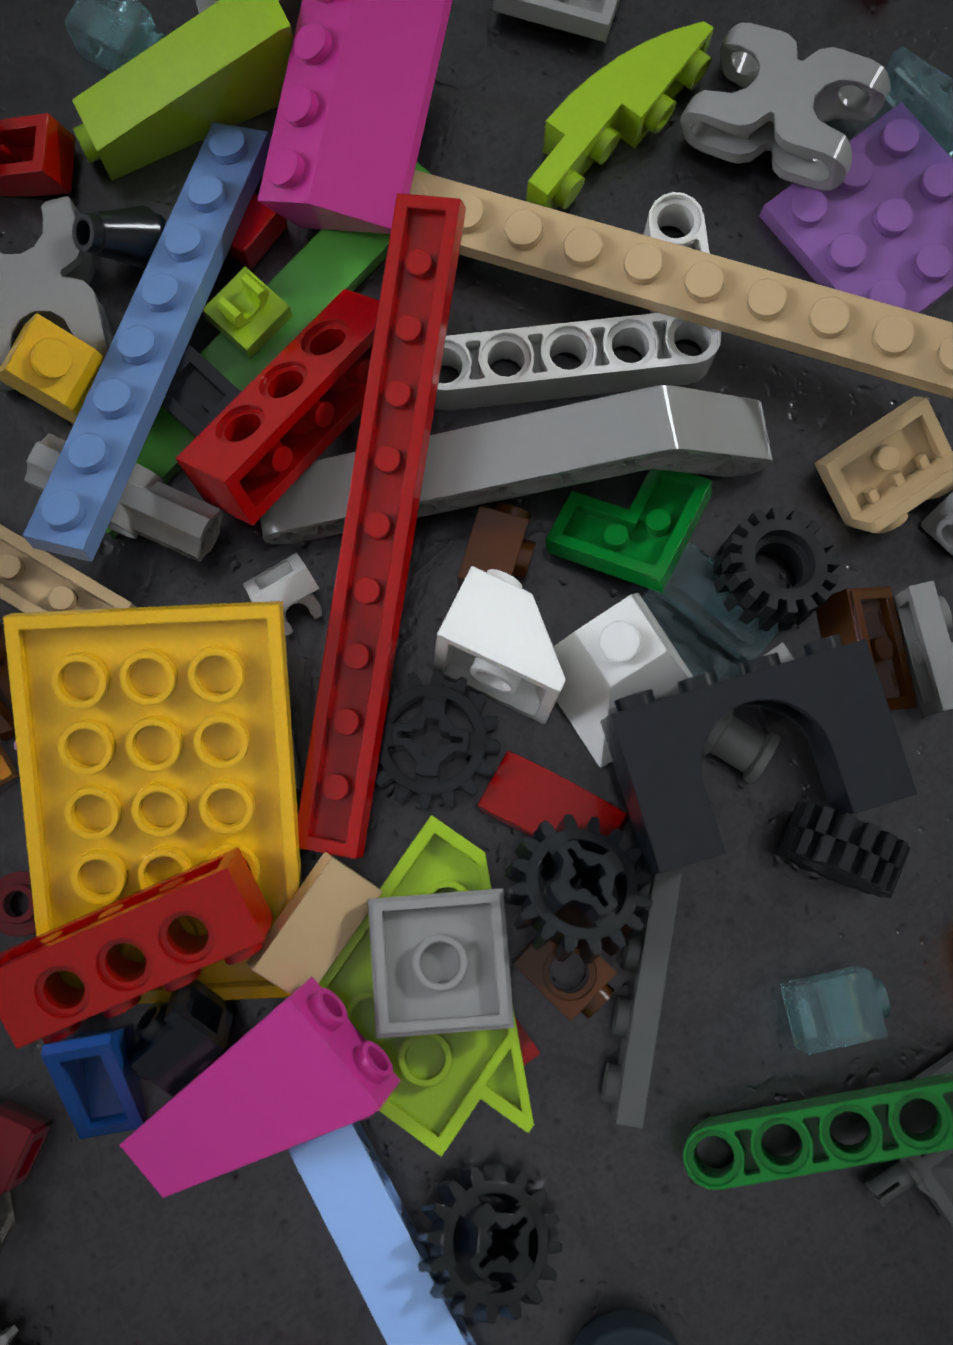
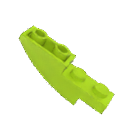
[526,21,714,209]

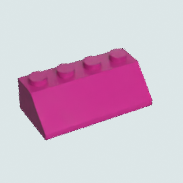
[257,0,453,234]

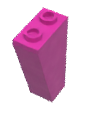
[119,976,401,1198]

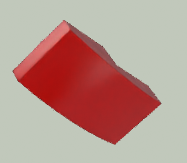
[477,750,629,837]

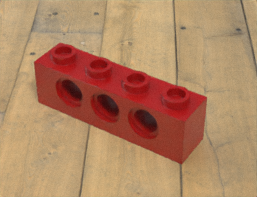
[176,288,380,526]
[0,847,274,1049]

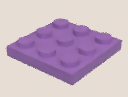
[759,102,953,314]

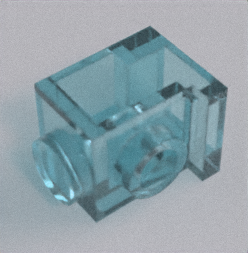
[63,0,166,73]

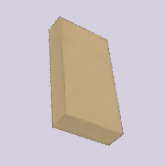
[246,851,383,994]

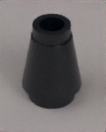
[72,206,167,269]

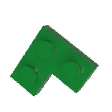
[545,469,712,593]

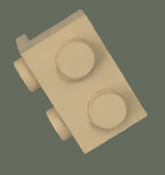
[814,396,953,534]

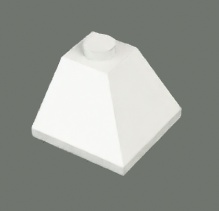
[432,566,566,725]
[553,593,693,769]

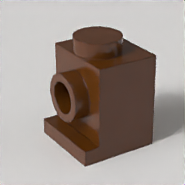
[457,503,536,590]

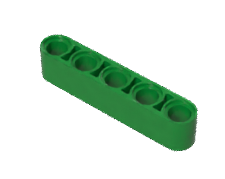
[683,1072,953,1190]

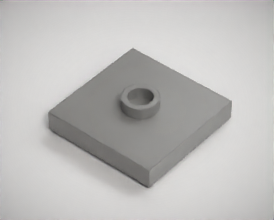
[368,888,514,1038]

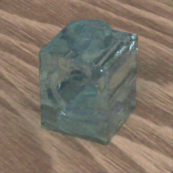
[779,966,891,1055]

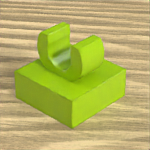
[203,267,293,359]

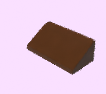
[816,586,917,713]

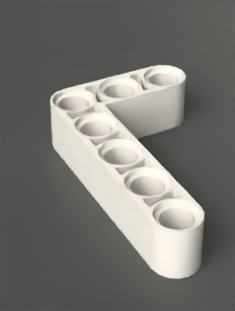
[434,192,721,411]

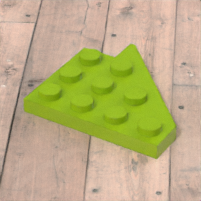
[319,815,534,1157]

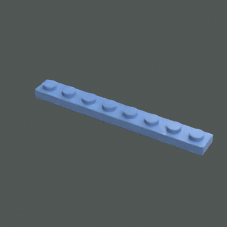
[23,122,271,562]

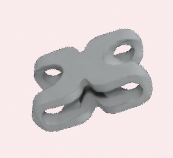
[680,23,890,191]
[0,196,113,393]

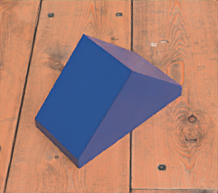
[41,1024,146,1139]

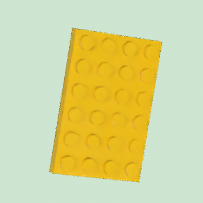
[3,601,302,1004]

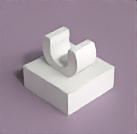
[243,552,322,635]

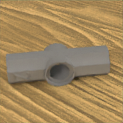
[24,433,224,562]

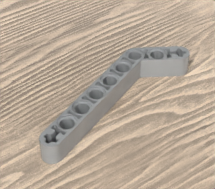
[260,385,773,544]

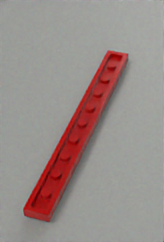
[298,193,466,859]

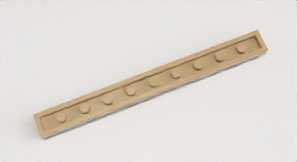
[410,170,953,399]

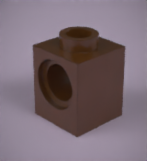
[511,938,617,1022]

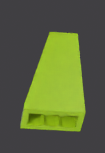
[72,0,293,181]

